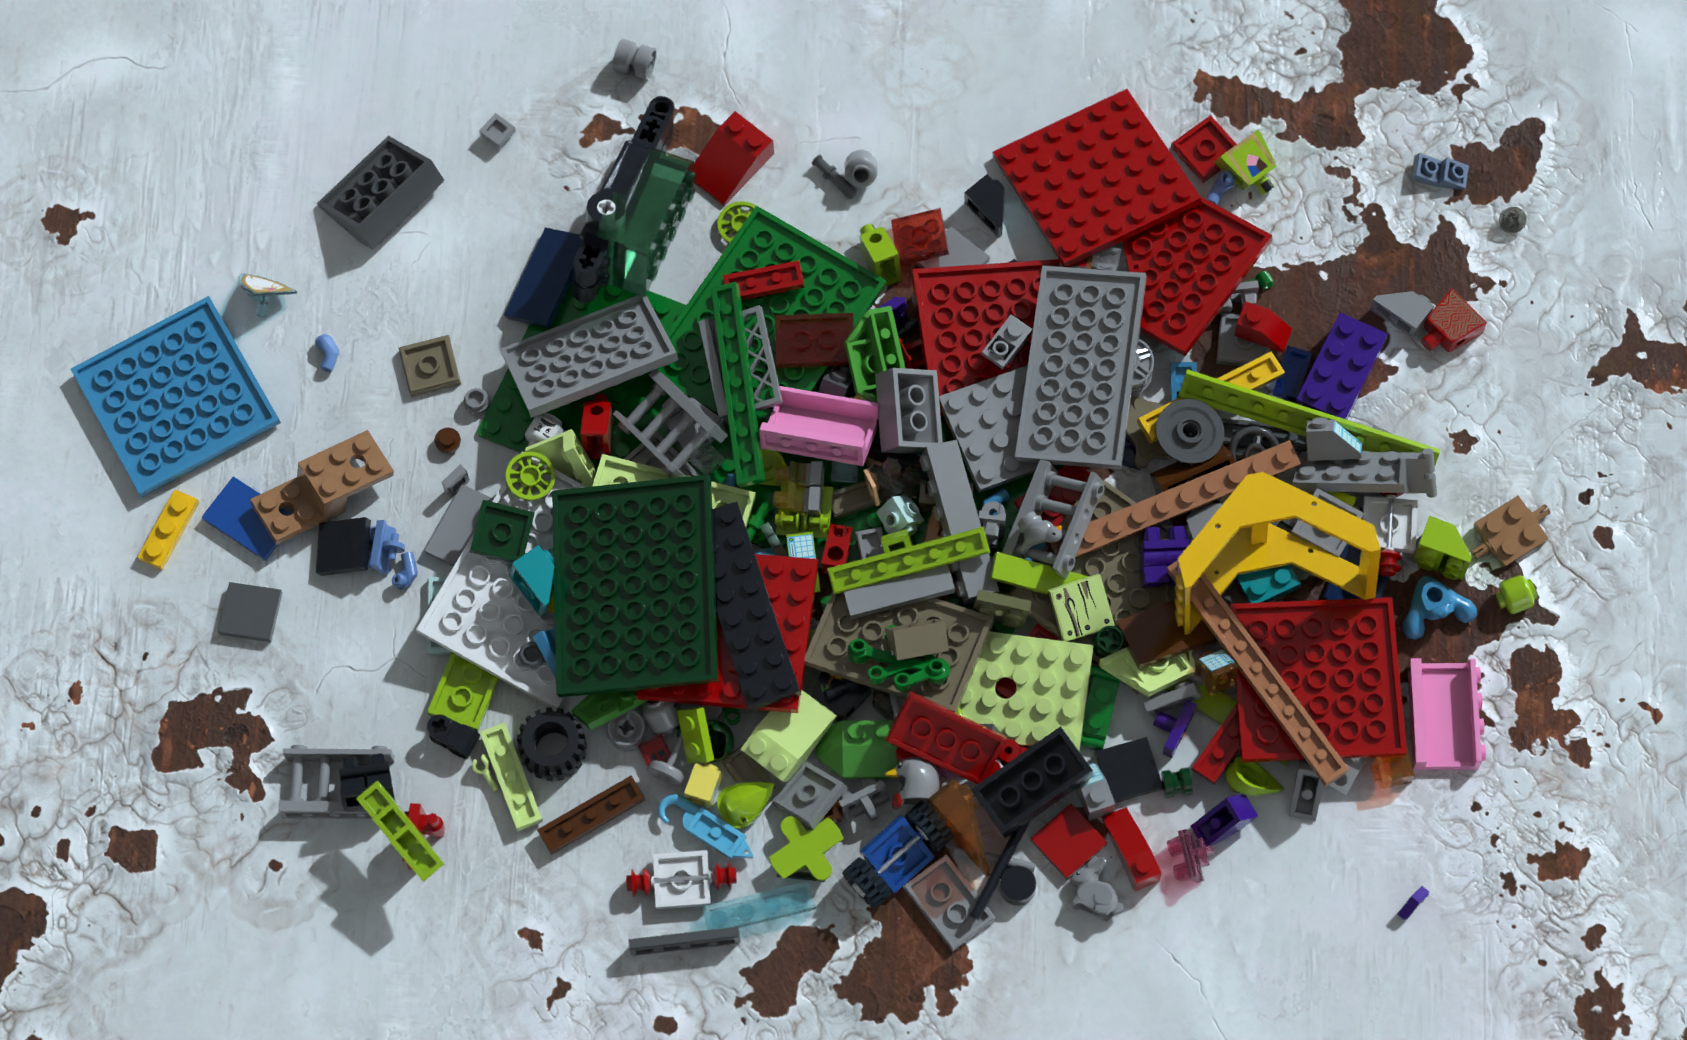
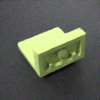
[525,429,595,487]

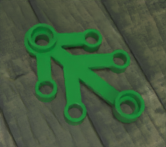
[848,625,950,692]

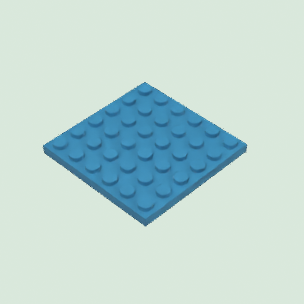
[70,296,281,498]

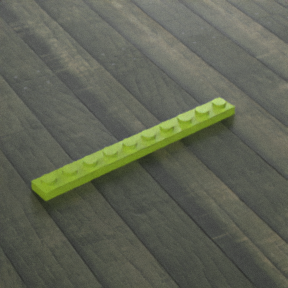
[1178,369,1440,465]

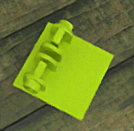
[775,483,834,539]

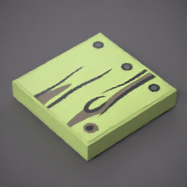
[1048,574,1115,642]

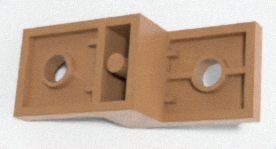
[250,430,394,545]

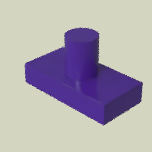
[1153,700,1197,758]

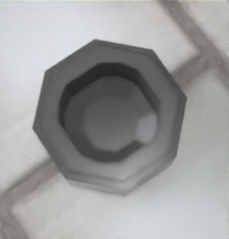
[518,641,544,669]

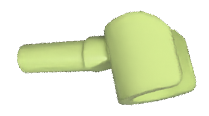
[472,754,499,792]

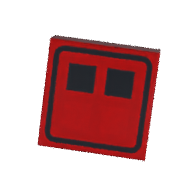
[637,734,671,767]

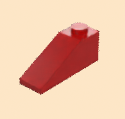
[1101,807,1162,891]

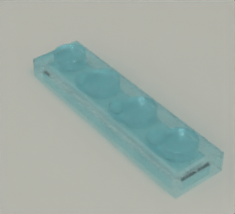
[702,881,816,930]

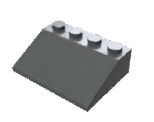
[316,135,445,249]

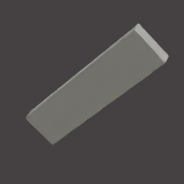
[844,565,955,620]

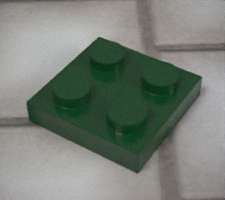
[470,500,535,563]

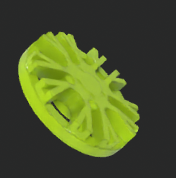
[717,201,756,245]
[505,452,555,502]

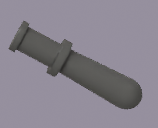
[812,155,857,199]

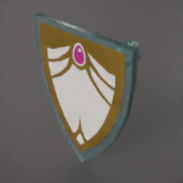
[238,273,298,318]

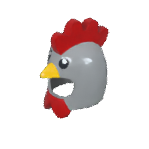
[885,747,939,810]

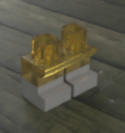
[773,461,825,517]

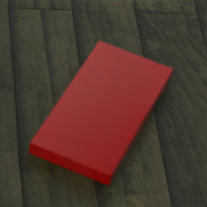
[885,691,1008,785]

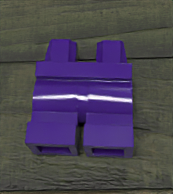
[1139,526,1191,588]

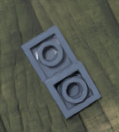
[1411,153,1469,190]

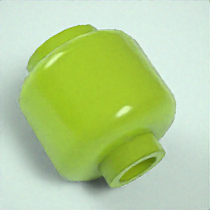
[1495,575,1538,614]

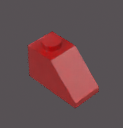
[1234,301,1292,353]

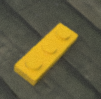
[137,489,199,570]

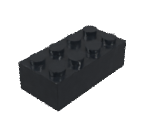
[971,726,1094,839]

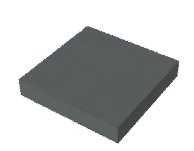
[218,582,283,642]

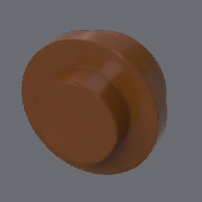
[435,428,461,453]

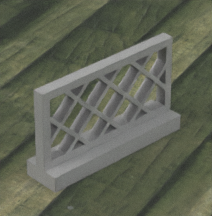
[699,305,783,424]

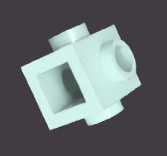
[876,495,924,537]

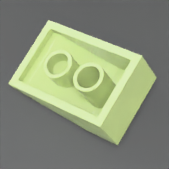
[740,690,837,782]

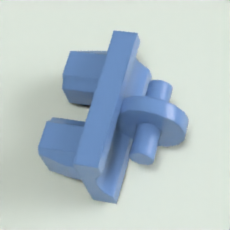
[368,520,405,574]

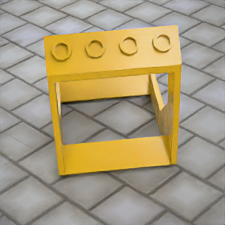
[1175,472,1381,635]

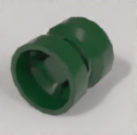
[1092,626,1124,658]
[1161,767,1193,798]

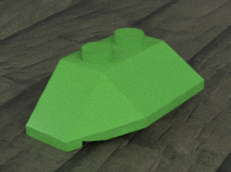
[844,306,905,403]
[816,720,898,779]

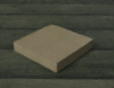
[398,335,461,397]

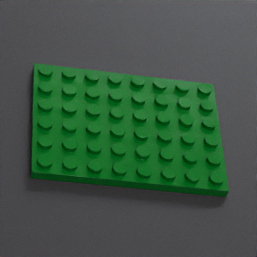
[646,205,887,437]

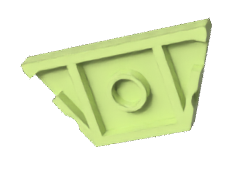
[1099,647,1195,697]

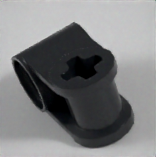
[427,714,481,759]

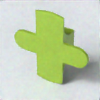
[769,816,844,880]

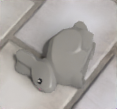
[1070,857,1125,921]

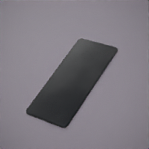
[776,871,826,882]

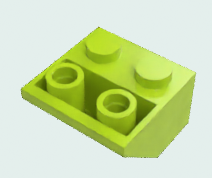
[1412,516,1472,580]

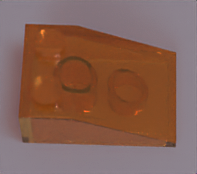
[929,778,991,877]

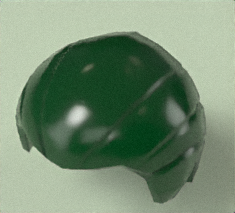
[677,720,734,762]

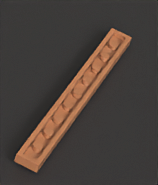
[1048,440,1301,558]
[1166,560,1349,787]

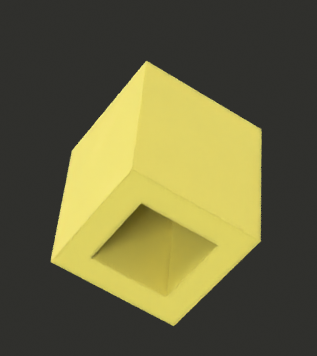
[684,763,722,809]

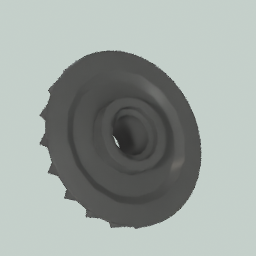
[1155,399,1224,465]

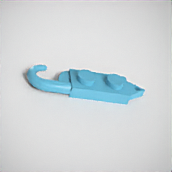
[658,794,754,860]

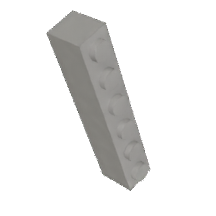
[920,440,999,604]

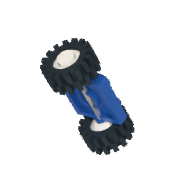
[842,801,954,909]

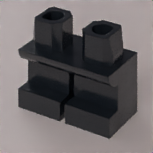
[339,753,395,811]

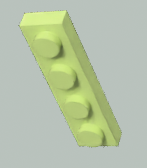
[480,722,543,831]

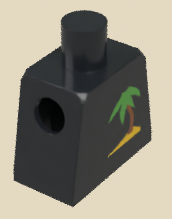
[811,671,871,722]

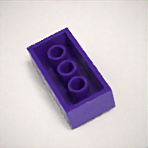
[1295,312,1388,420]

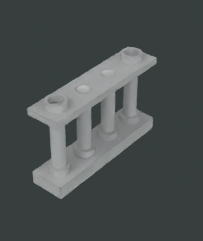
[613,369,728,478]
[1002,459,1105,579]
[278,745,395,819]

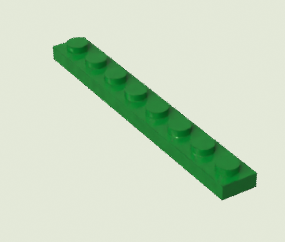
[711,282,765,488]

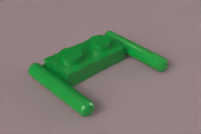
[1081,665,1120,750]

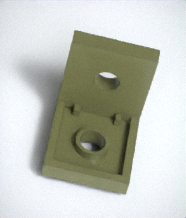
[972,557,1032,629]

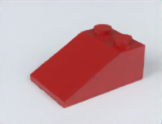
[686,111,774,206]

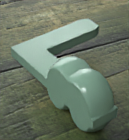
[760,522,789,557]

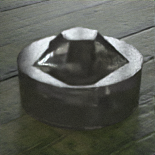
[1499,207,1527,233]

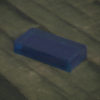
[1272,346,1313,402]

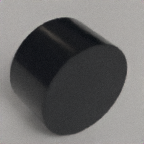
[1000,866,1036,906]

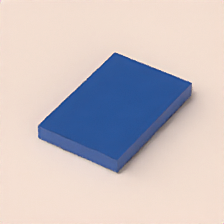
[201,476,291,561]

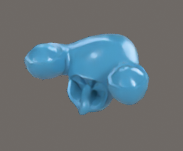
[1402,576,1477,640]

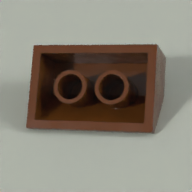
[1150,444,1235,526]

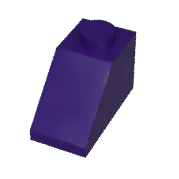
[1190,794,1258,849]

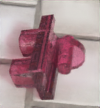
[1167,829,1215,883]

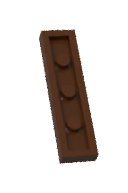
[537,775,646,855]

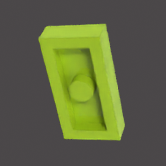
[677,707,714,764]

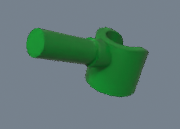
[1245,271,1274,290]

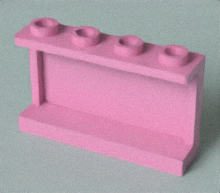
[759,386,879,466]
[1407,658,1486,770]

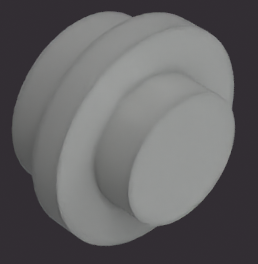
[464,388,490,414]

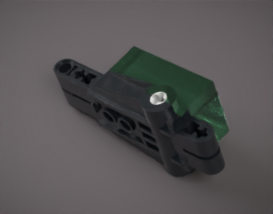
[572,96,697,303]

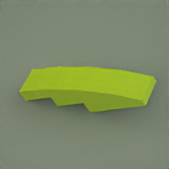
[356,781,445,882]

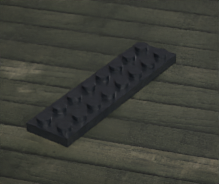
[712,501,801,712]

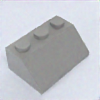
[875,368,943,453]

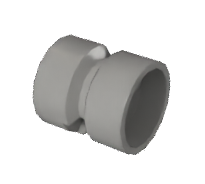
[612,39,657,80]

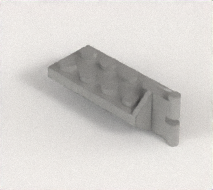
[1293,448,1437,498]

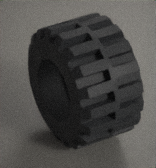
[517,707,587,781]

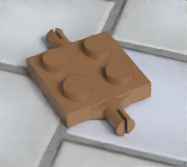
[1470,495,1551,568]

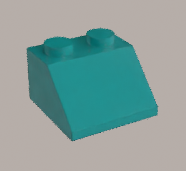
[509,545,555,618]

